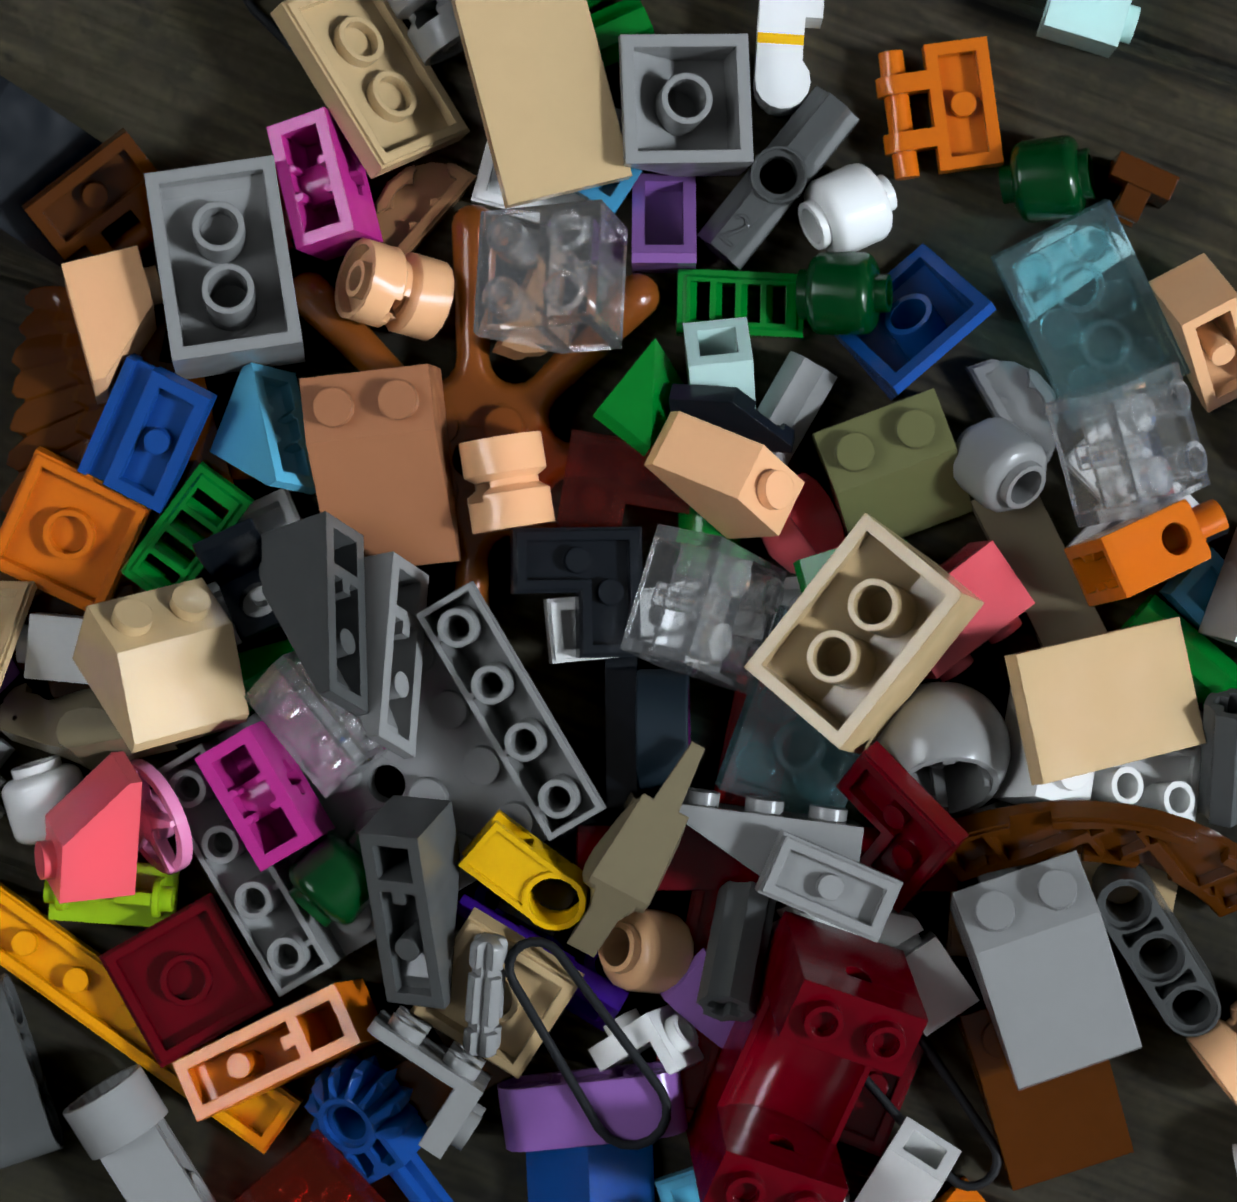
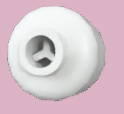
[798,163,897,252]
[1,755,84,845]

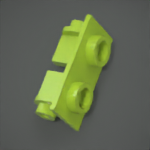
[43,862,180,927]

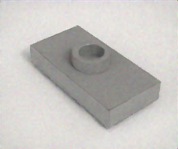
[755,829,903,943]

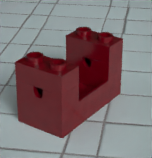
[686,911,928,1202]

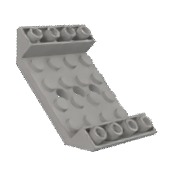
[158,581,607,997]

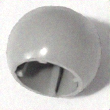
[873,681,1011,816]

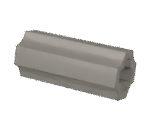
[757,351,837,466]

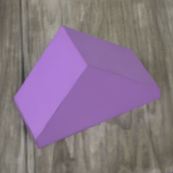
[632,173,697,273]

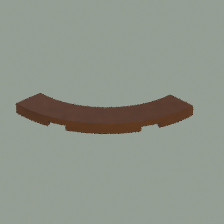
[945,800,1237,917]

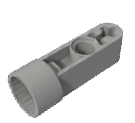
[62,1064,216,1202]

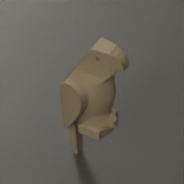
[0,683,235,770]
[567,741,705,958]

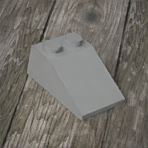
[144,155,305,379]
[950,850,1142,1091]

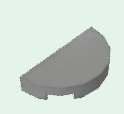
[965,359,1062,463]

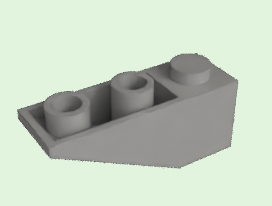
[679,787,864,876]

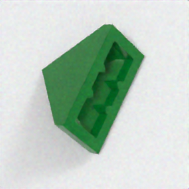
[593,338,684,456]

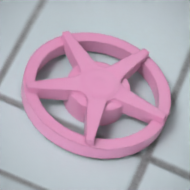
[130,759,193,874]

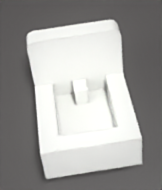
[588,1005,704,1075]

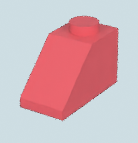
[34,751,142,904]

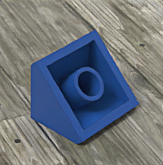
[835,243,997,401]
[526,1144,655,1202]

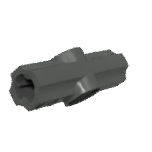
[697,85,859,271]

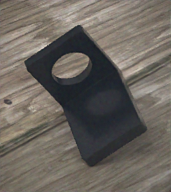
[192,518,281,642]

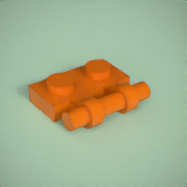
[875,36,1004,181]

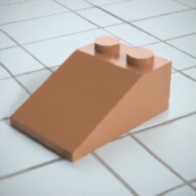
[299,364,461,566]

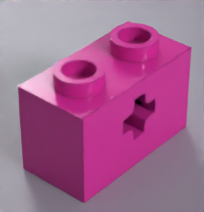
[266,107,383,261]
[194,717,335,872]

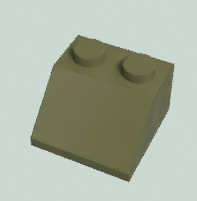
[809,388,973,538]

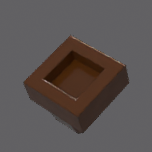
[1102,151,1180,228]

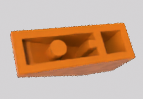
[172,979,380,1122]

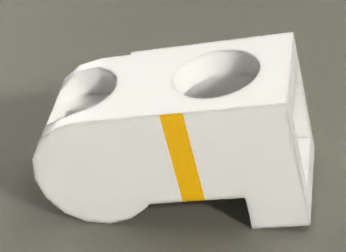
[753,0,824,117]

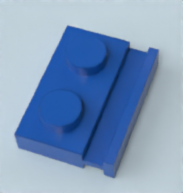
[77,353,218,514]

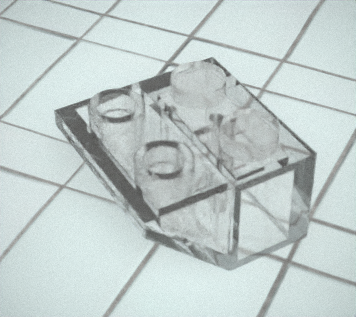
[473,199,628,354]
[1044,361,1211,528]
[620,524,787,695]
[244,651,389,798]

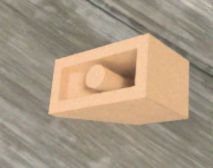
[61,246,163,405]
[1147,253,1237,413]
[644,411,805,539]

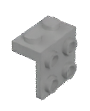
[367,1006,492,1159]

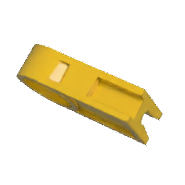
[458,809,589,931]

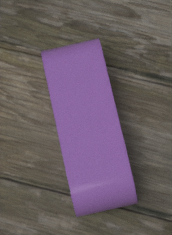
[497,1061,688,1152]

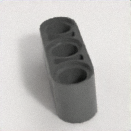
[1092,863,1221,1037]
[0,973,64,1169]

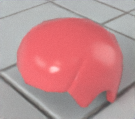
[761,473,846,574]

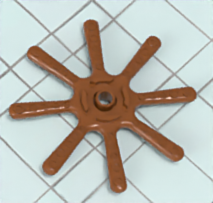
[229,204,661,608]

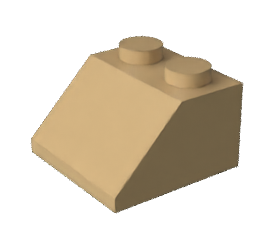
[72,577,249,753]

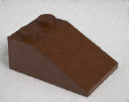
[956,998,1134,1191]

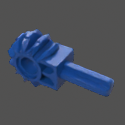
[305,1053,454,1202]

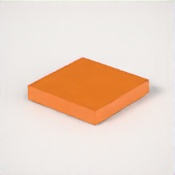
[0,446,153,611]

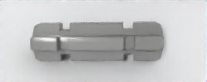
[463,932,508,1058]

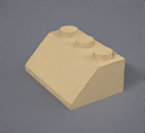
[744,513,984,755]

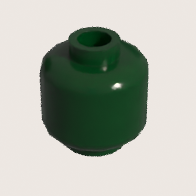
[999,135,1096,223]
[796,252,893,335]
[288,830,370,927]

